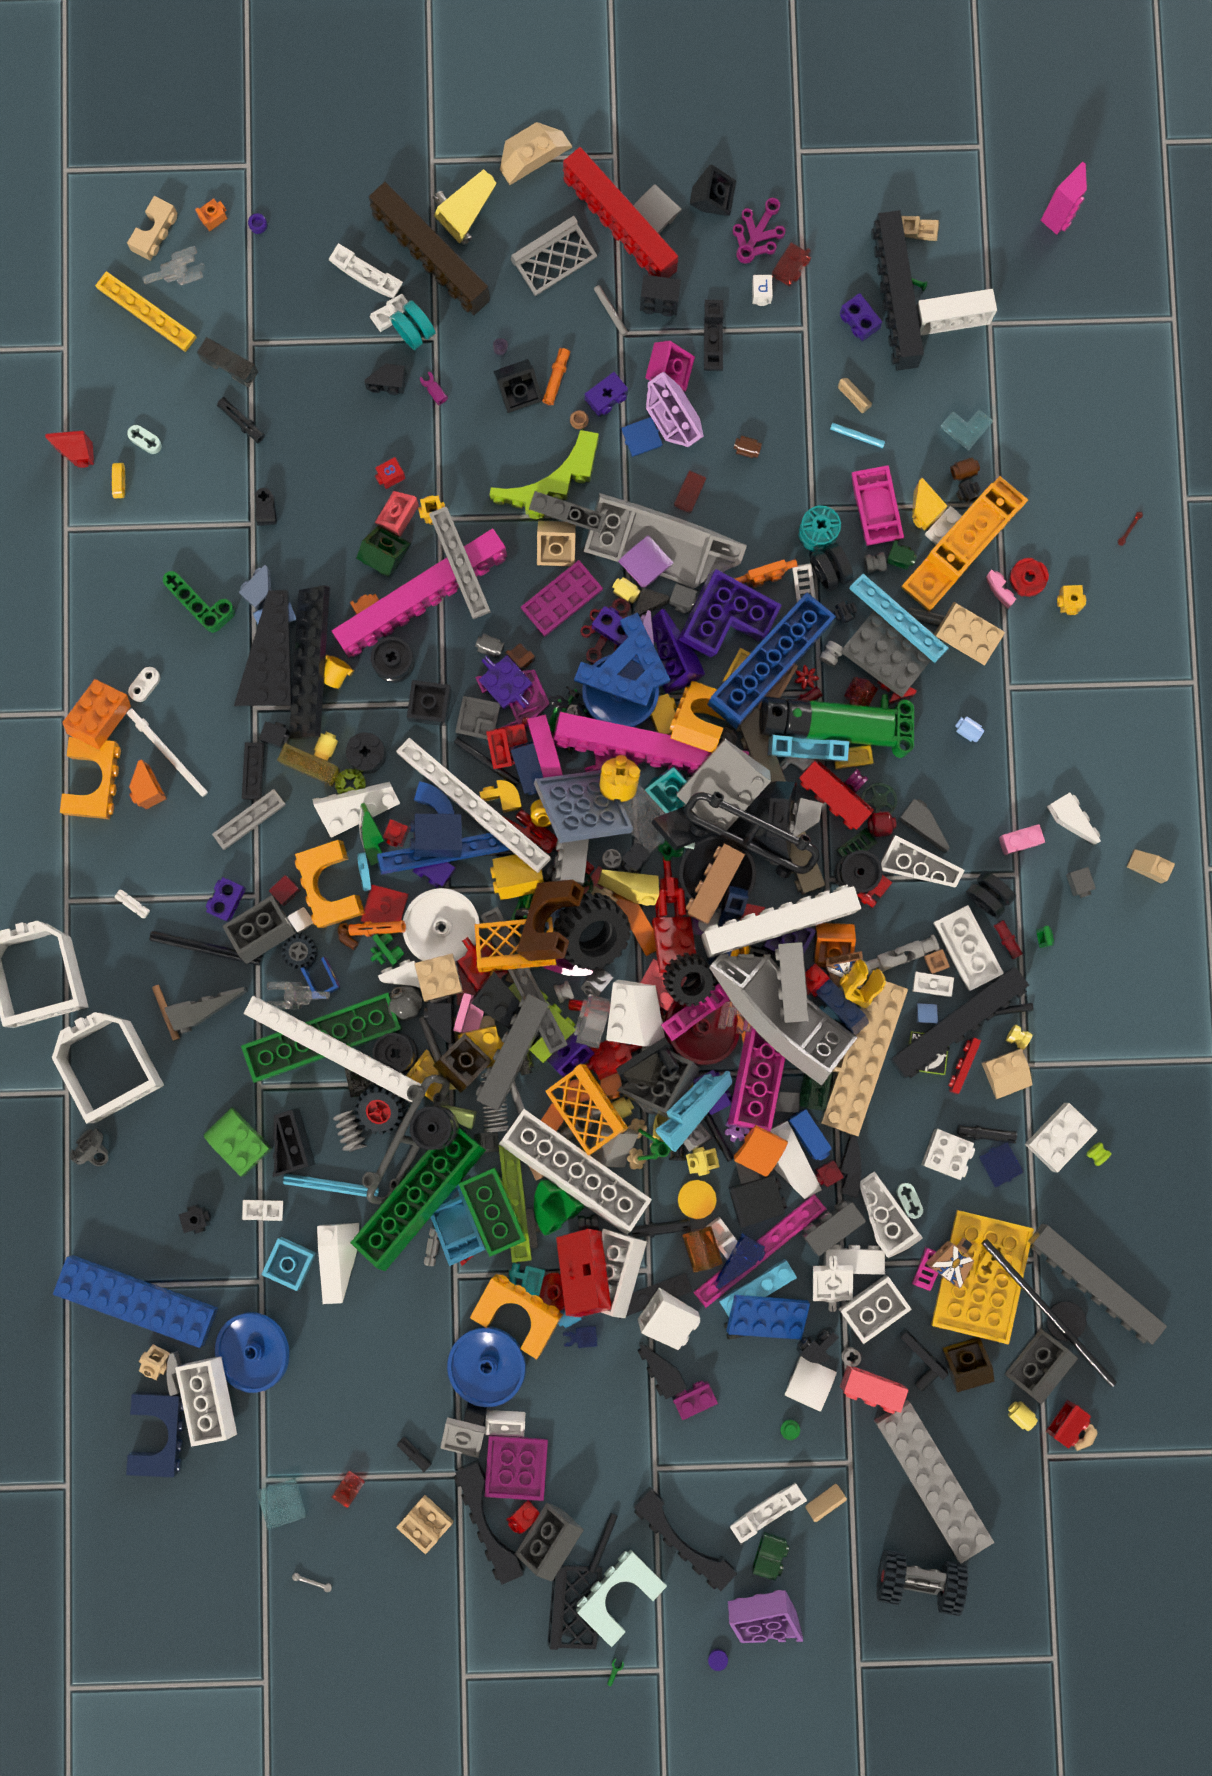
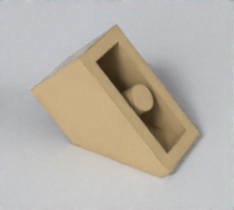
[1126,850,1175,883]

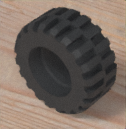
[553,893,631,970]

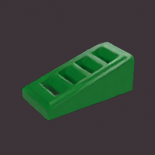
[1036,926,1054,948]

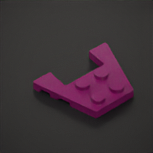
[475,670,550,728]

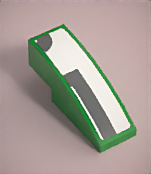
[359,803,384,866]

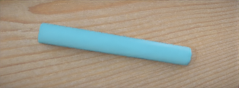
[830,423,885,449]

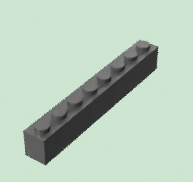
[1028,1223,1167,1345]

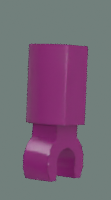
[420,372,448,405]

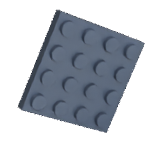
[534,770,633,843]

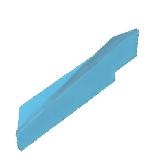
[656,1071,732,1152]

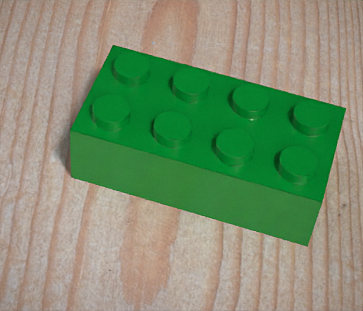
[459,1167,527,1257]

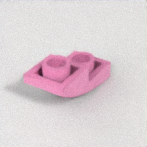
[986,570,1016,609]

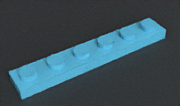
[849,574,948,663]

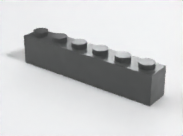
[476,994,551,1111]

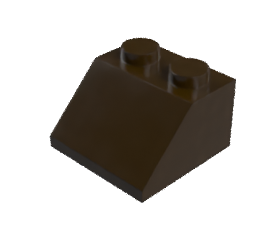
[433,1034,492,1093]
[942,1337,995,1393]

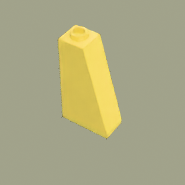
[434,169,496,244]

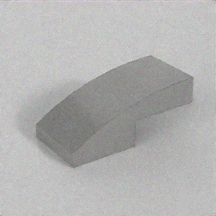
[167,1351,182,1396]

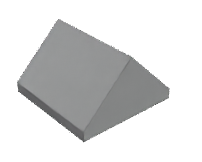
[590,1118,639,1167]

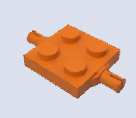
[734,559,798,588]

